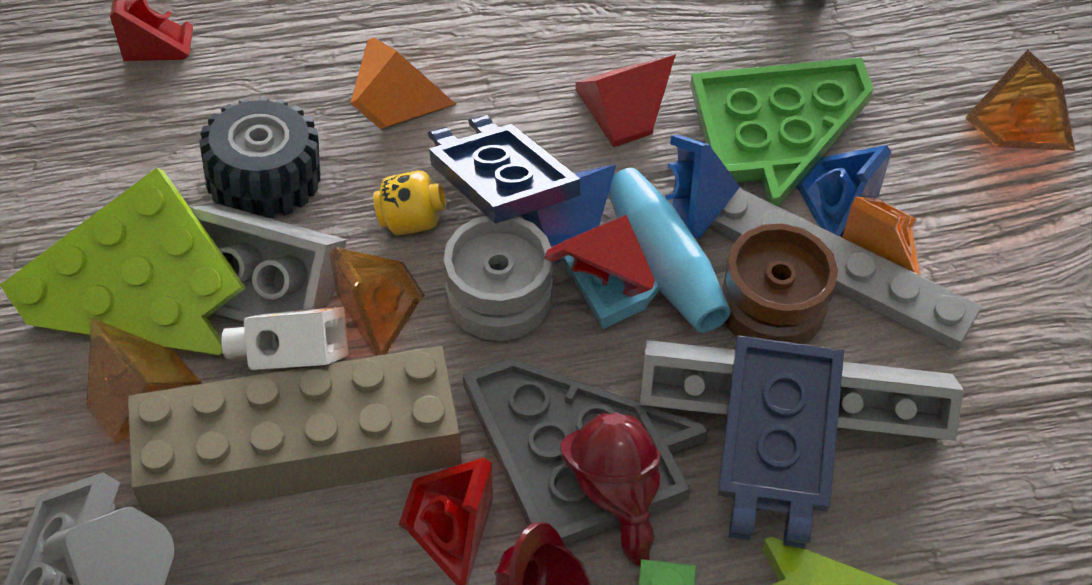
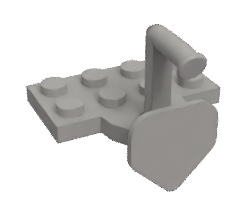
[4,472,174,585]

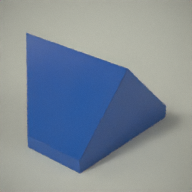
[665,135,740,238]
[796,145,892,237]
[522,164,616,265]

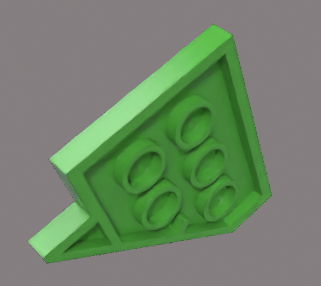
[690,57,873,207]

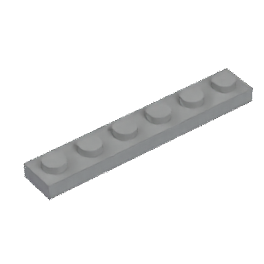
[708,188,982,351]

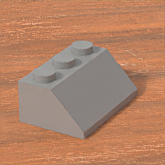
[190,203,347,322]

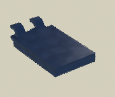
[428,115,581,224]
[717,335,844,549]

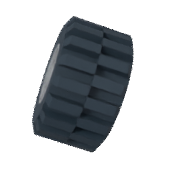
[199,97,321,218]

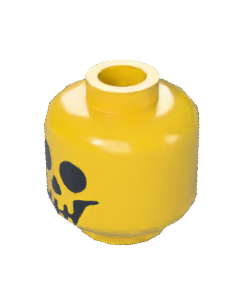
[373,170,446,236]

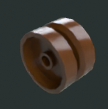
[722,223,838,344]

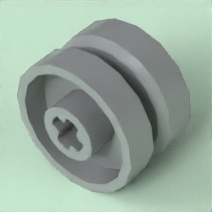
[443,216,553,341]

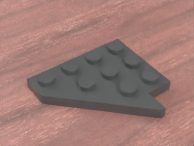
[462,358,707,546]

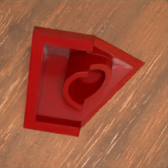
[110,0,193,61]
[575,54,676,148]
[544,215,655,297]
[398,457,493,585]

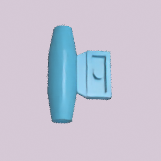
[561,168,731,333]

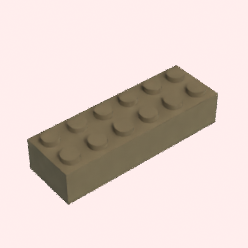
[128,346,462,518]

